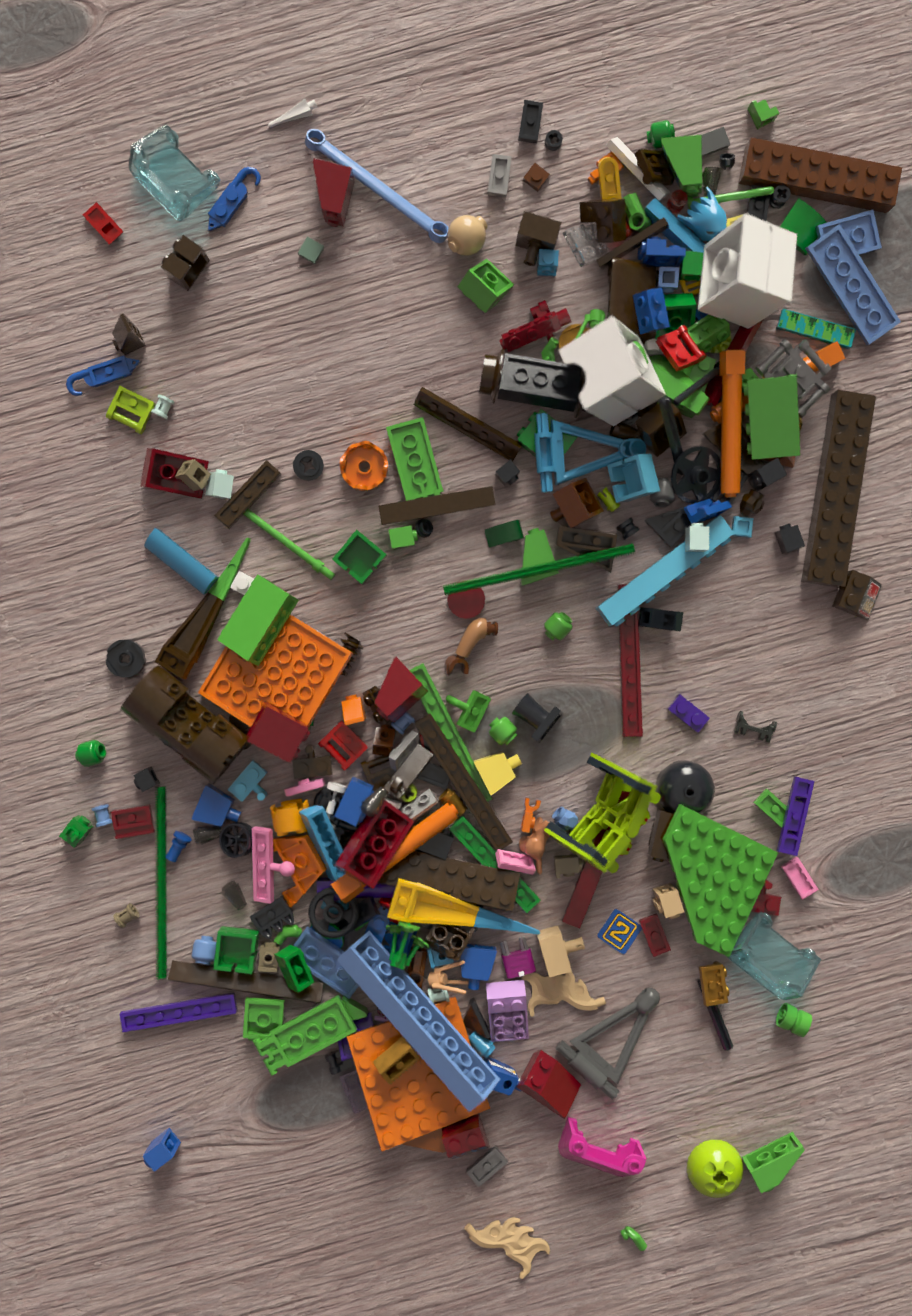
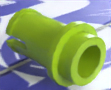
[597,487,621,513]

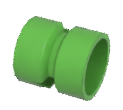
[776,1003,812,1037]

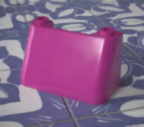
[558,1117,646,1177]

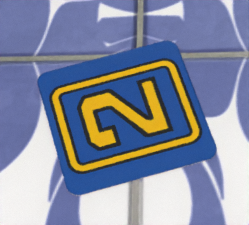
[597,909,642,954]

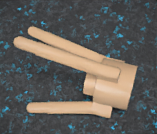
[428,960,468,994]

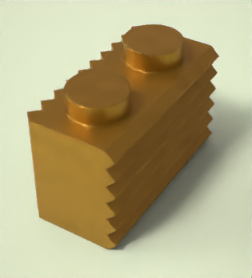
[373,1036,420,1084]

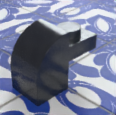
[638,607,684,632]

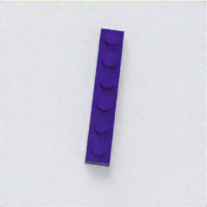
[119,992,238,1032]

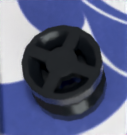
[616,517,640,540]

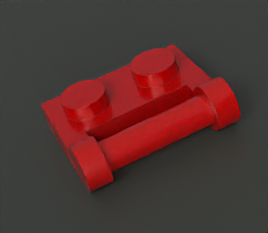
[656,325,706,372]
[318,720,369,771]

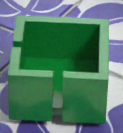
[332,529,387,585]
[213,926,259,974]

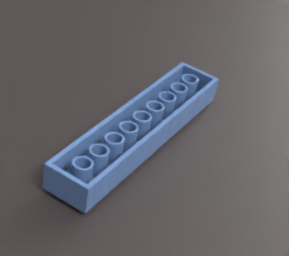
[337,931,500,1112]

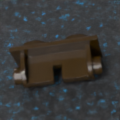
[362,686,392,726]

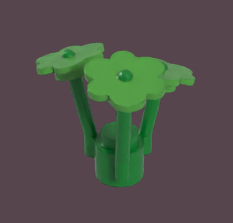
[386,921,430,970]

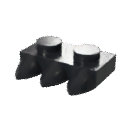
[250,895,294,939]

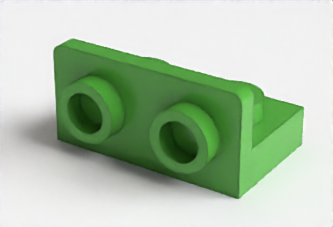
[687,314,730,353]

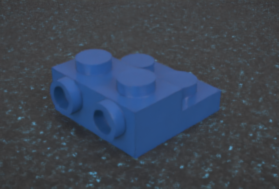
[637,237,686,267]

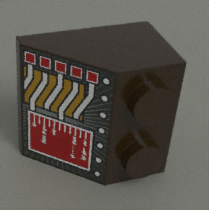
[832,570,882,620]

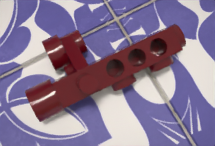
[499,300,572,352]

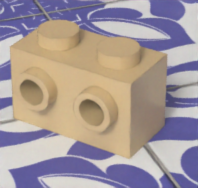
[652,883,684,919]

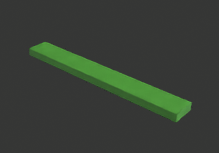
[409,663,492,802]

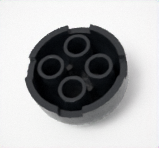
[656,760,715,814]

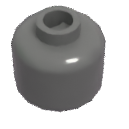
[650,478,675,508]

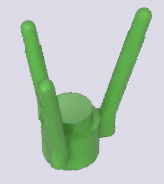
[575,309,606,339]

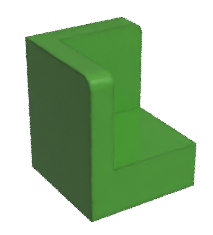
[747,100,779,129]

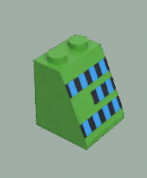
[661,135,702,197]

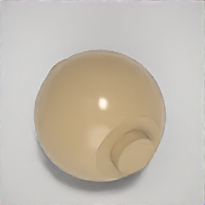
[447,215,488,256]

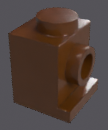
[372,725,395,757]

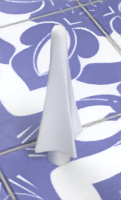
[268,99,317,128]

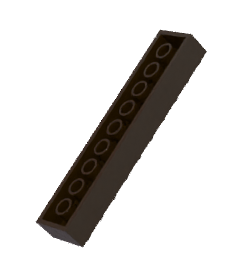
[801,390,876,588]

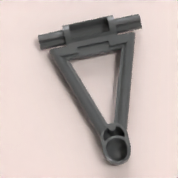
[555,988,660,1100]

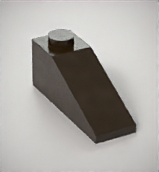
[112,313,146,355]

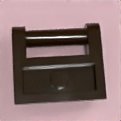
[634,149,674,186]
[360,748,396,794]

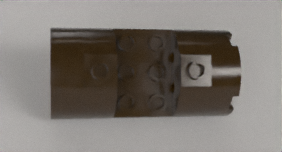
[120,665,248,785]

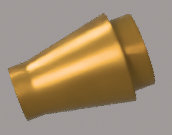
[439,788,467,816]

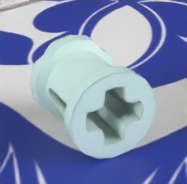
[151,394,175,420]
[428,985,450,1004]

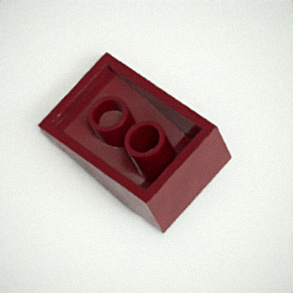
[140,448,209,499]
[516,1050,582,1119]

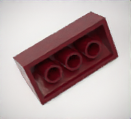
[334,799,414,889]

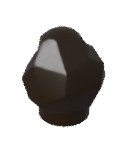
[740,489,765,517]

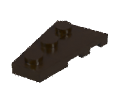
[702,423,764,475]

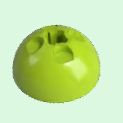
[687,1140,743,1198]

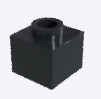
[495,459,520,486]
[133,766,160,792]

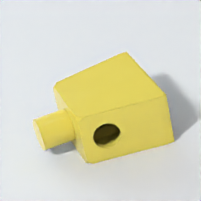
[474,752,522,795]

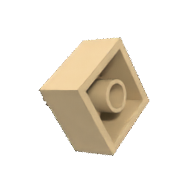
[537,925,585,978]

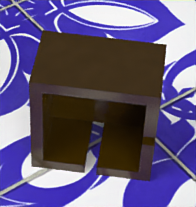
[161,235,210,291]

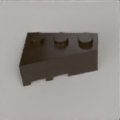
[556,525,618,573]

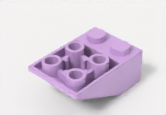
[486,980,529,1042]

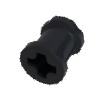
[769,185,791,209]

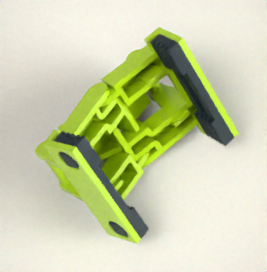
[544,752,661,873]

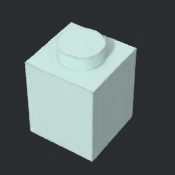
[205,469,234,499]
[685,523,709,552]

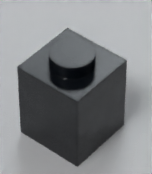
[775,523,805,554]

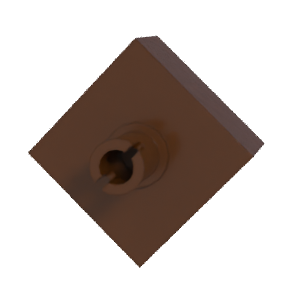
[550,478,604,528]

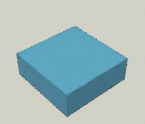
[732,516,754,538]

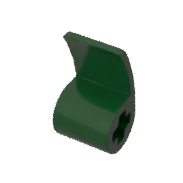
[485,520,524,548]

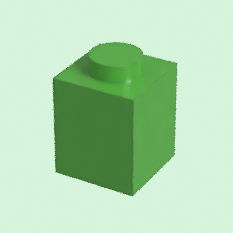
[389,526,418,550]

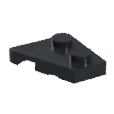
[645,507,691,547]

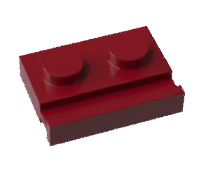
[111,804,155,839]

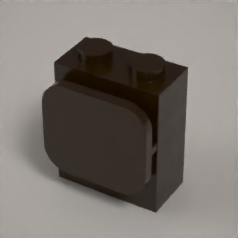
[648,809,674,862]

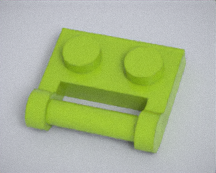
[106,386,156,434]

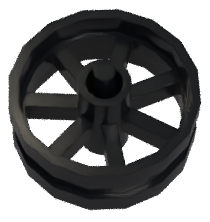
[219,822,252,858]

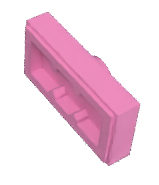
[285,777,325,797]
[495,849,536,875]
[781,856,819,900]

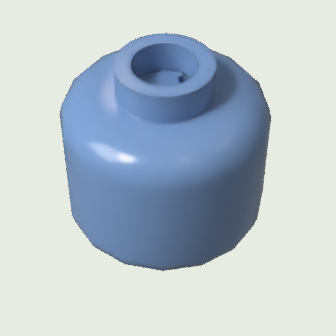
[191,936,216,965]

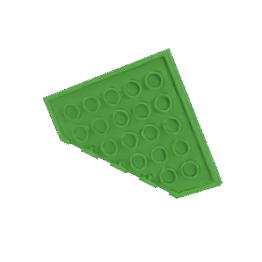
[663,804,778,957]

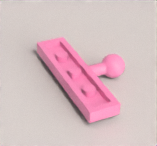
[252,826,295,904]

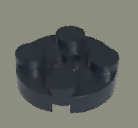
[106,640,146,677]

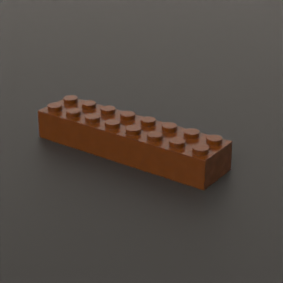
[738,137,903,213]

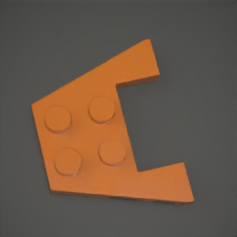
[273,835,327,908]

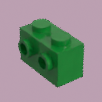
[274,945,314,993]

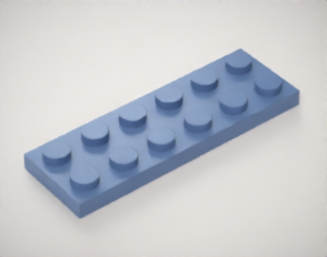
[805,224,901,345]

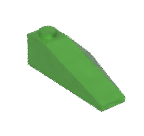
[649,354,709,415]

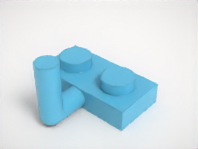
[228,760,268,802]

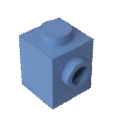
[658,267,680,293]

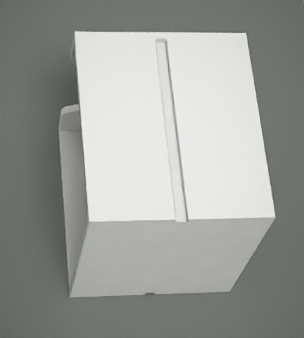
[698,214,797,329]
[559,316,666,426]

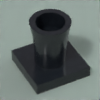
[512,693,563,743]

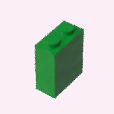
[516,409,577,457]

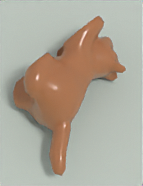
[519,817,550,874]

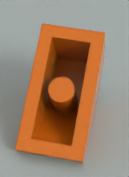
[341,694,366,725]

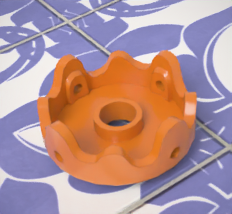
[339,441,388,491]

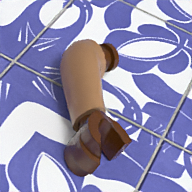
[445,618,498,676]

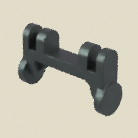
[734,711,777,743]

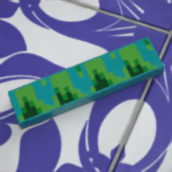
[776,309,856,349]

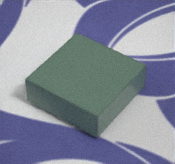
[298,236,324,264]

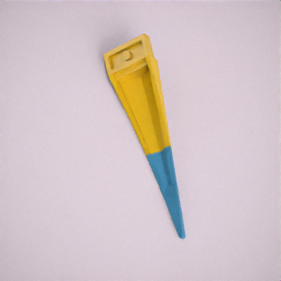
[387,878,541,934]

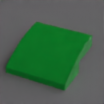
[780,198,827,256]

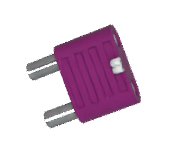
[500,936,536,979]

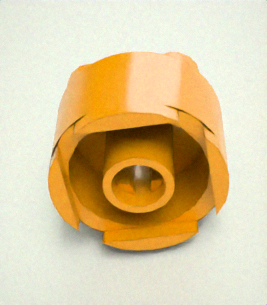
[270,799,309,836]

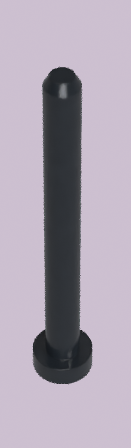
[673,361,720,405]

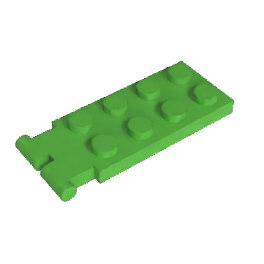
[386,417,443,501]
[253,995,357,1076]

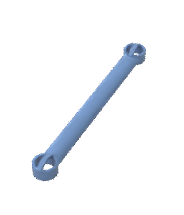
[305,129,448,243]

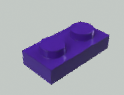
[667,694,710,733]

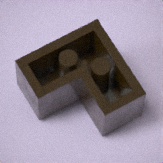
[580,199,626,243]

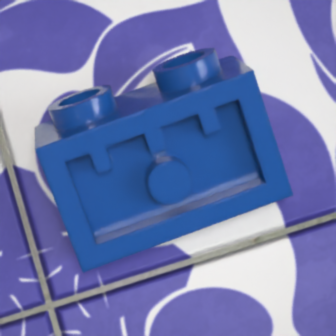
[684,499,732,524]

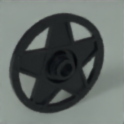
[671,446,721,504]

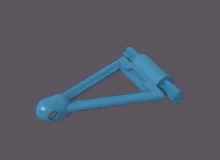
[534,413,646,493]

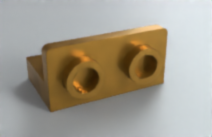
[699,961,729,1007]

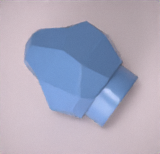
[552,806,578,831]

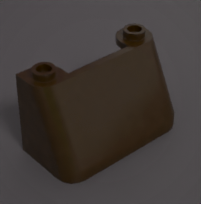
[607,257,659,345]

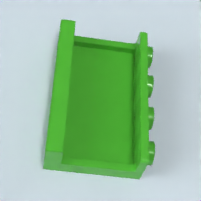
[744,374,800,459]
[217,574,299,666]

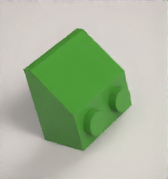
[458,258,514,313]

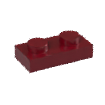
[639,913,671,957]

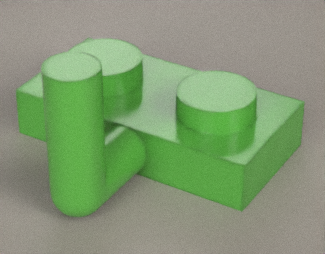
[446,690,491,733]

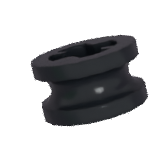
[545,130,563,151]

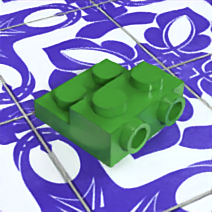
[243,997,285,1041]

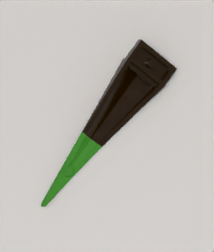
[155,538,251,680]

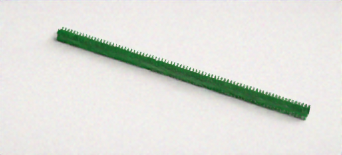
[443,544,635,596]
[155,786,167,979]

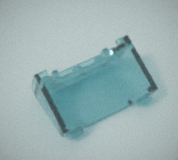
[129,124,221,221]
[727,912,821,1000]

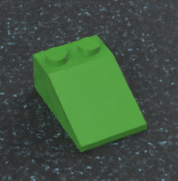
[742,1132,805,1194]

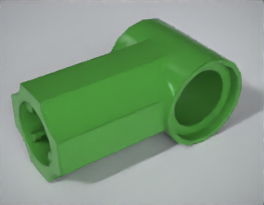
[623,193,652,233]

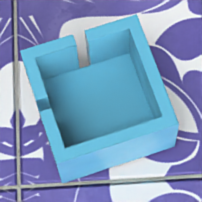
[607,454,660,503]

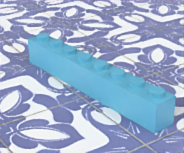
[596,515,734,627]

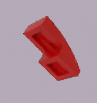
[83,202,124,245]

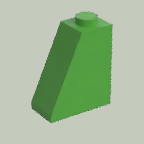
[520,528,559,587]

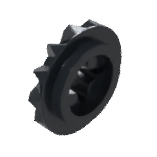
[293,450,324,481]

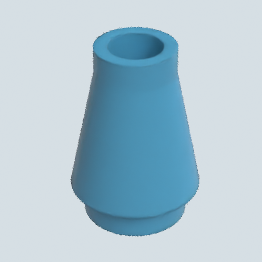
[468,1031,496,1059]

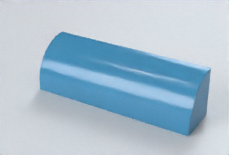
[645,198,705,254]
[144,528,219,595]
[299,806,345,882]

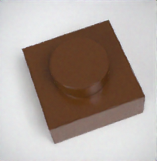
[523,163,550,192]

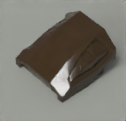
[425,924,476,960]

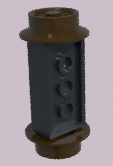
[479,349,588,418]

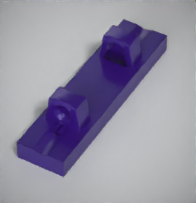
[777,776,815,856]

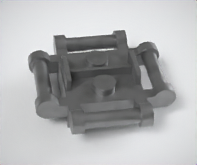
[755,339,831,418]

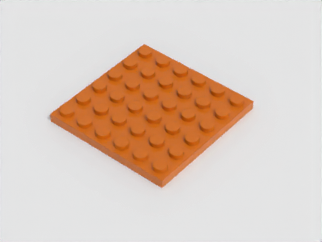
[198,614,353,727]
[346,996,490,1151]

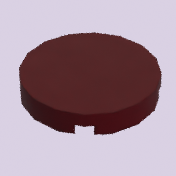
[447,581,485,619]

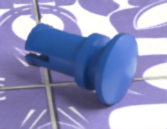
[165,831,192,862]

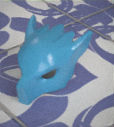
[677,187,727,241]

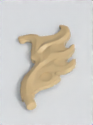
[521,969,606,1017]
[464,1217,550,1279]

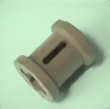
[113,903,140,928]

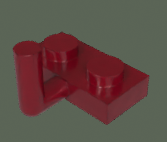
[751,879,782,916]

